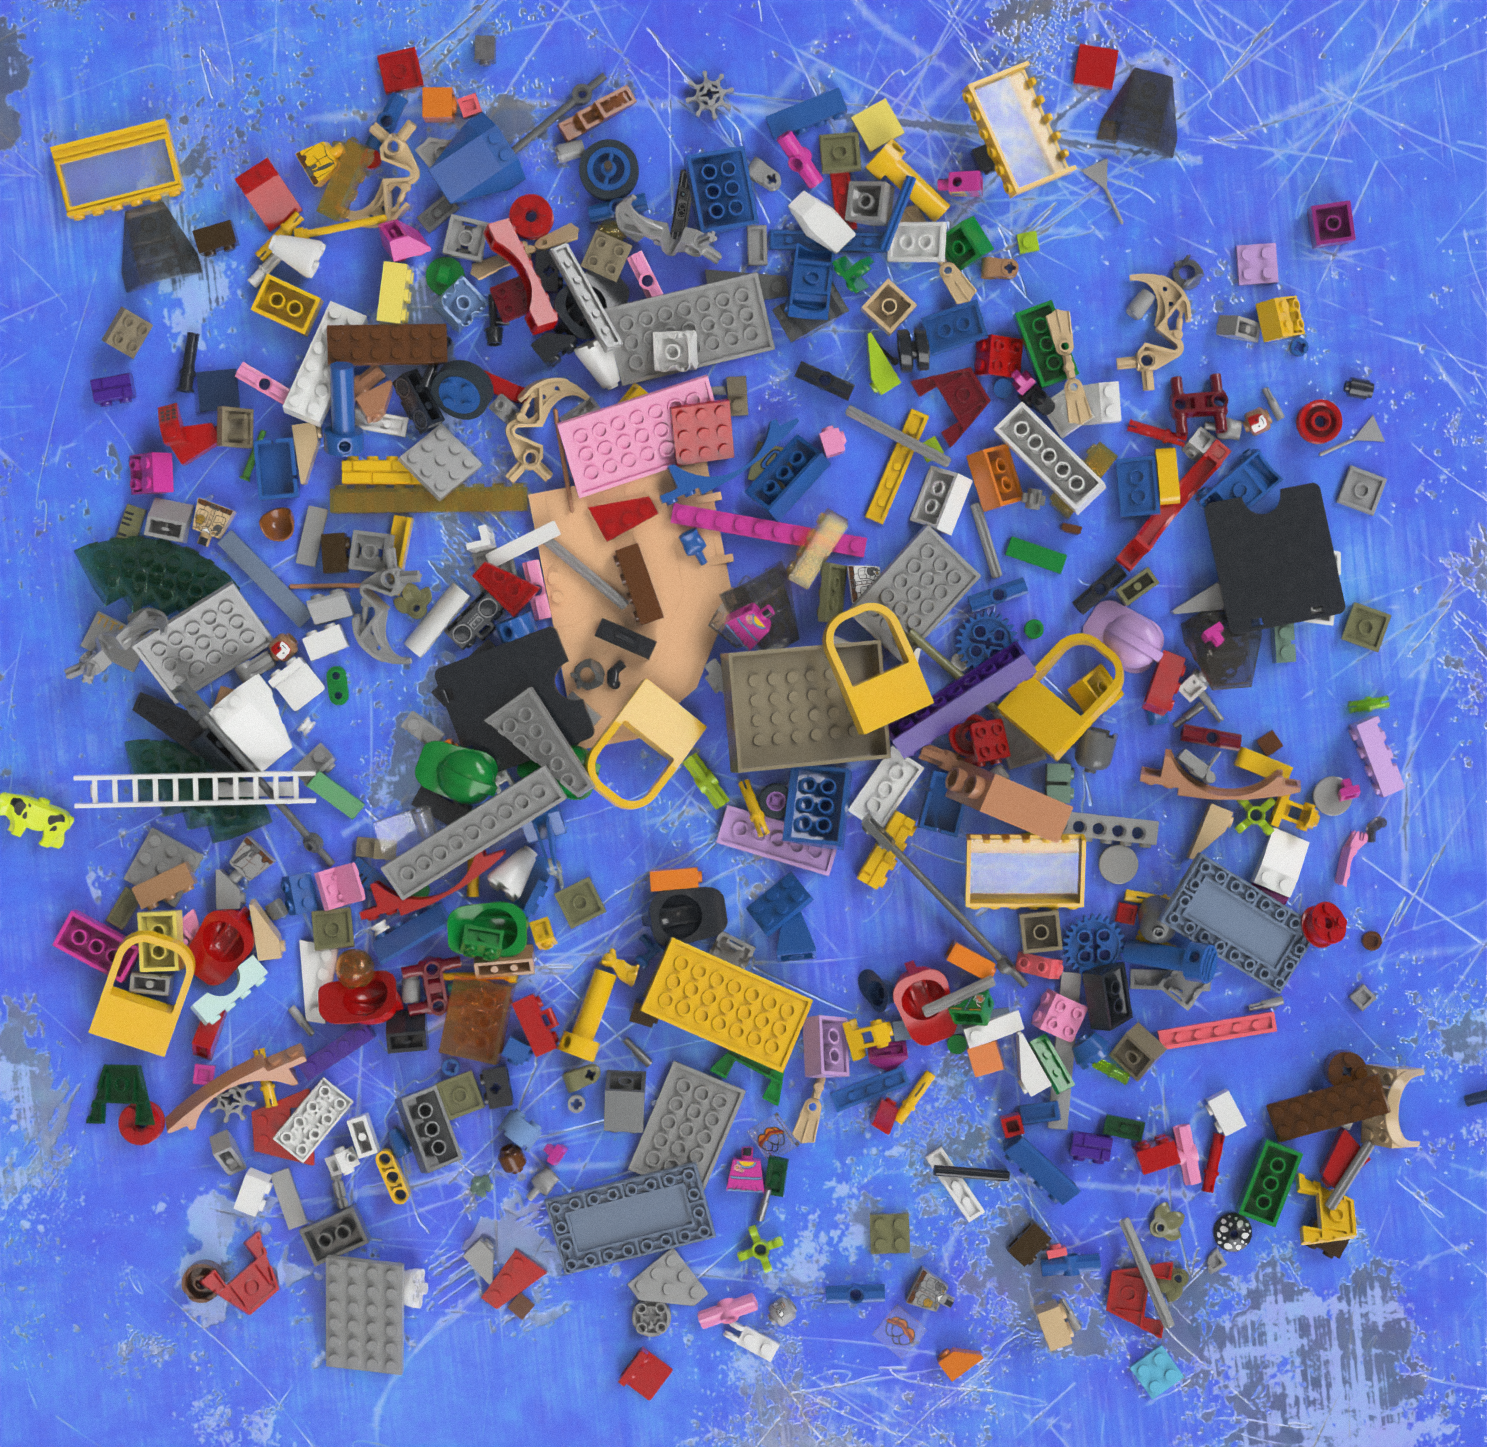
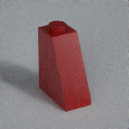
[170,423,217,466]
[192,1010,227,1061]
[1319,1127,1371,1189]

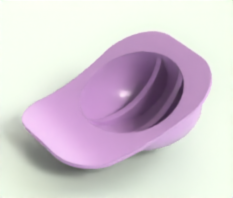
[1083,600,1164,673]

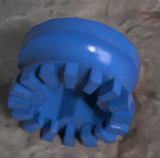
[1289,338,1309,357]
[442,1058,460,1076]

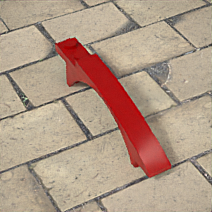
[1115,439,1232,572]
[359,849,506,921]

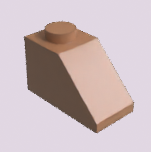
[355,380,393,424]

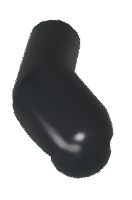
[607,660,627,689]

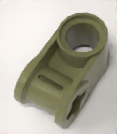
[562,1064,601,1093]

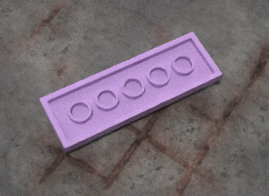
[716,805,837,876]

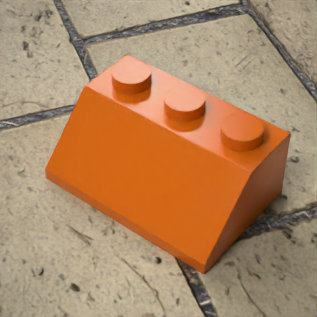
[966,444,1023,512]

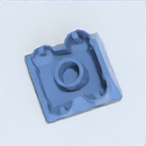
[432,275,489,333]

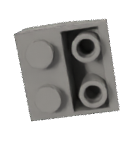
[144,497,194,544]
[306,589,355,625]

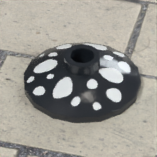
[1213,1213,1252,1252]

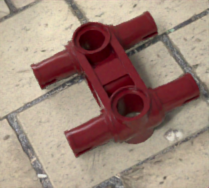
[1169,373,1229,437]
[401,956,468,1016]

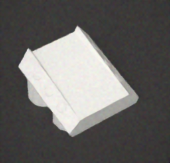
[653,330,699,372]

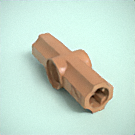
[354,365,386,402]
[918,745,965,771]

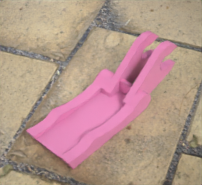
[1334,830,1368,887]

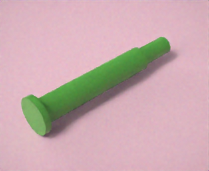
[239,430,266,482]

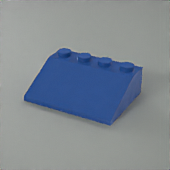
[684,146,759,234]
[782,765,852,850]

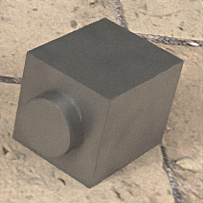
[475,35,496,67]

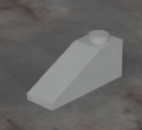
[1170,581,1225,615]

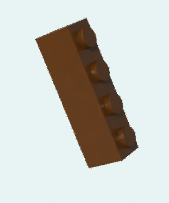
[613,543,664,625]

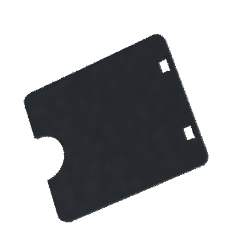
[1204,483,1345,635]
[435,626,595,772]

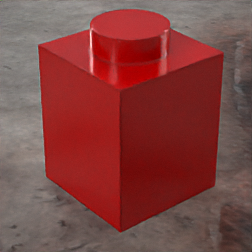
[999,1111,1025,1138]

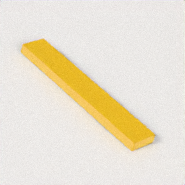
[865,408,929,525]

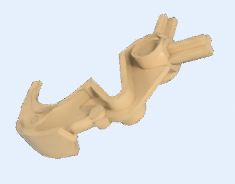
[335,119,420,228]
[1116,274,1191,391]
[505,377,590,483]

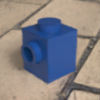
[501,1035,533,1066]

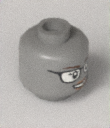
[767,1297,798,1327]

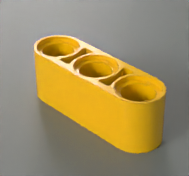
[1155,447,1180,505]
[1233,747,1293,778]
[375,1148,411,1204]

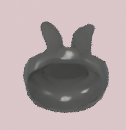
[1172,254,1204,290]
[570,658,605,690]

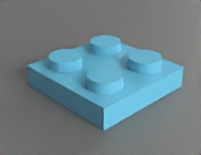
[1129,1344,1184,1400]

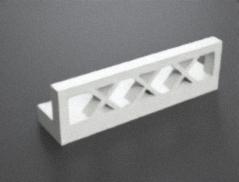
[466,525,497,553]

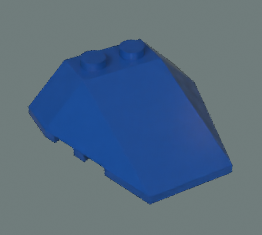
[428,112,526,204]

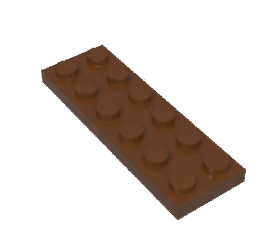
[327,324,448,366]
[1266,1074,1391,1143]

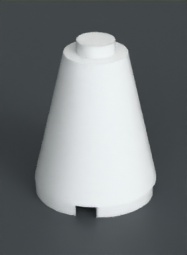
[574,337,620,390]

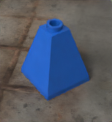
[776,911,816,963]

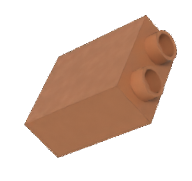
[945,760,1073,844]

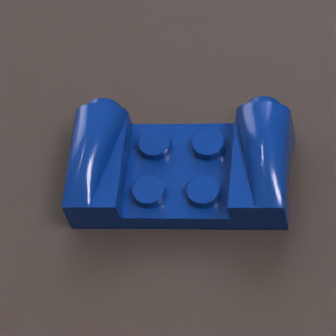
[785,243,835,320]
[1195,448,1283,511]

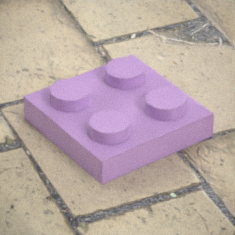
[1235,243,1279,286]

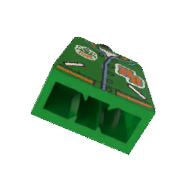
[948,989,994,1026]

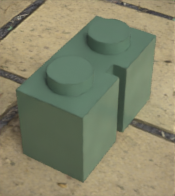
[1270,623,1296,663]
[1045,763,1074,803]

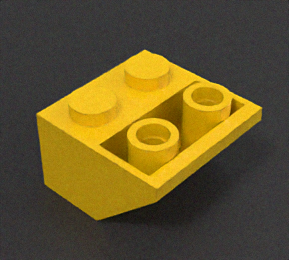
[1255,296,1305,342]

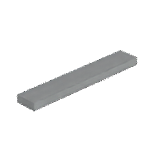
[549,243,623,353]

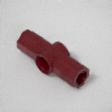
[1180,724,1242,751]

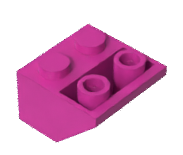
[378,219,431,262]
[129,452,174,495]

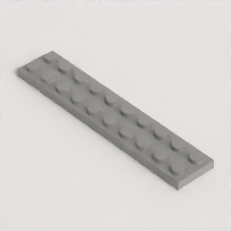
[380,764,567,901]

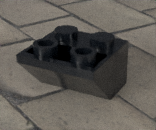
[531,333,578,367]
[386,1010,429,1054]

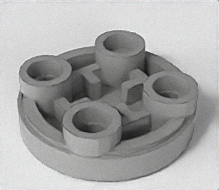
[1311,776,1352,816]
[1098,845,1138,884]
[632,1300,671,1337]

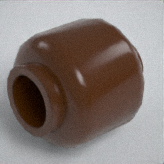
[498,1143,527,1174]

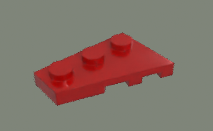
[588,496,659,542]
[472,561,541,617]
[481,1249,548,1309]

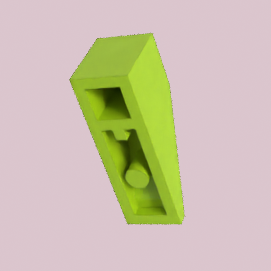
[866,332,901,395]

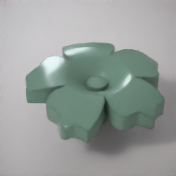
[470,1175,494,1198]

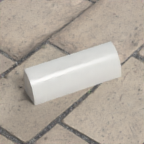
[404,582,471,658]

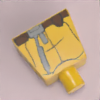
[295,141,346,187]

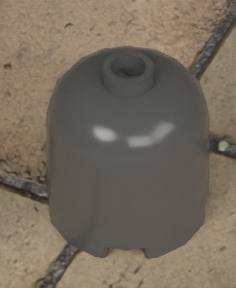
[1075,726,1118,774]
[1138,895,1176,944]

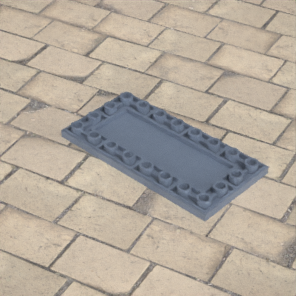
[1157,852,1311,994]
[544,1161,716,1275]

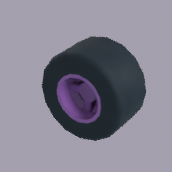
[759,783,788,819]

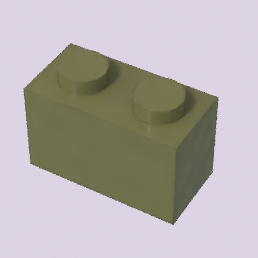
[1113,567,1159,606]

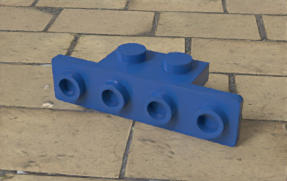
[514,855,551,917]

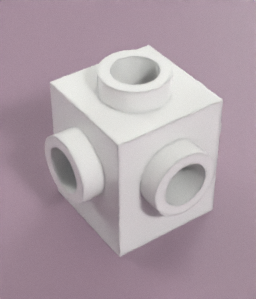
[325,1145,360,1177]

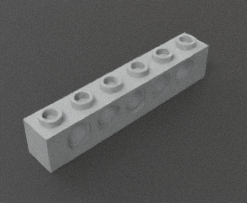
[1062,812,1159,848]

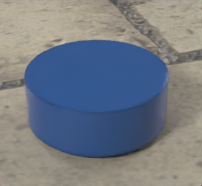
[993,379,1013,399]

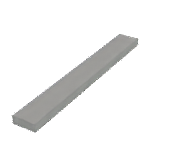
[1047,972,1081,1130]

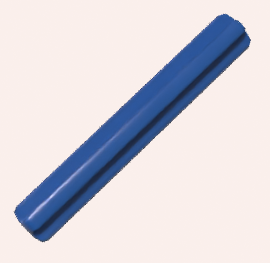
[879,175,916,251]

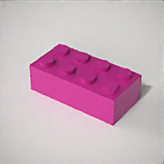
[52,909,139,983]

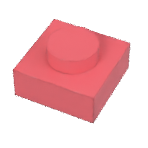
[457,93,482,119]
[1045,1243,1068,1259]

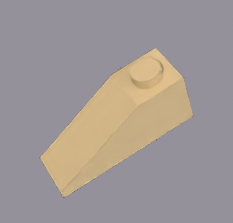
[292,423,323,485]
[1186,803,1234,860]
[249,899,286,961]

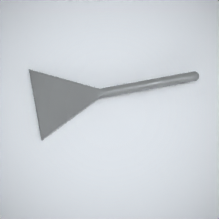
[1081,158,1124,225]
[1319,415,1385,456]

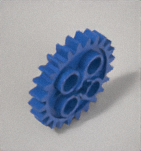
[954,611,1019,670]
[1062,913,1126,974]

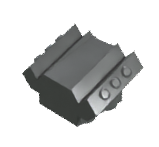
[772,282,849,342]

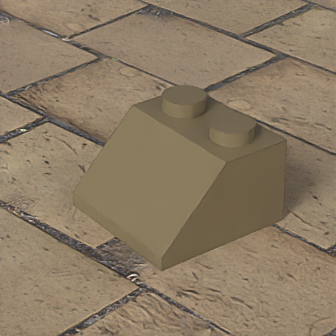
[1109,1022,1167,1082]

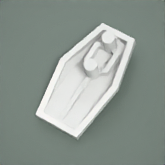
[788,191,856,254]

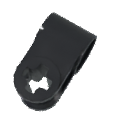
[1017,384,1055,415]

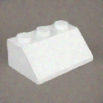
[910,466,973,536]

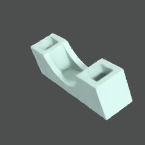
[190,955,268,1026]

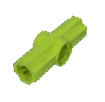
[682,753,730,810]

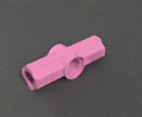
[627,250,664,298]
[235,362,290,404]
[522,560,552,621]
[1172,1123,1202,1185]
[697,1293,758,1329]

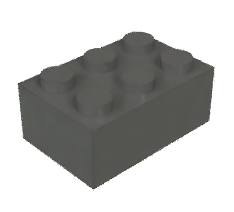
[299,1203,372,1267]

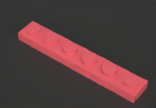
[1157,1011,1277,1049]

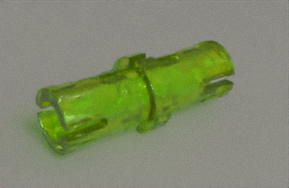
[1348,695,1390,714]

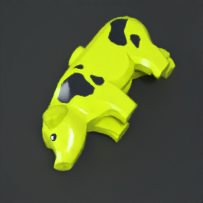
[0,792,74,849]

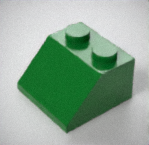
[945,216,994,271]

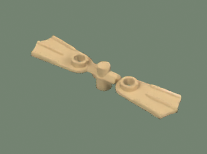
[900,205,977,305]
[470,223,579,280]
[1045,309,1093,425]
[791,1078,826,1144]

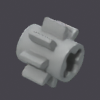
[1021,488,1046,510]

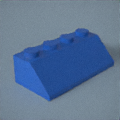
[744,434,831,522]
[372,902,449,965]
[1003,1135,1081,1205]

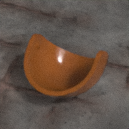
[259,507,295,542]

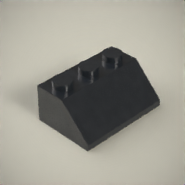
[1082,962,1133,1031]

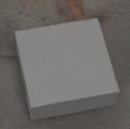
[1348,983,1377,1011]

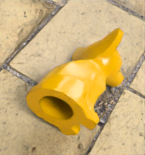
[599,948,640,987]

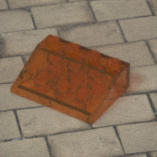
[439,975,516,1065]

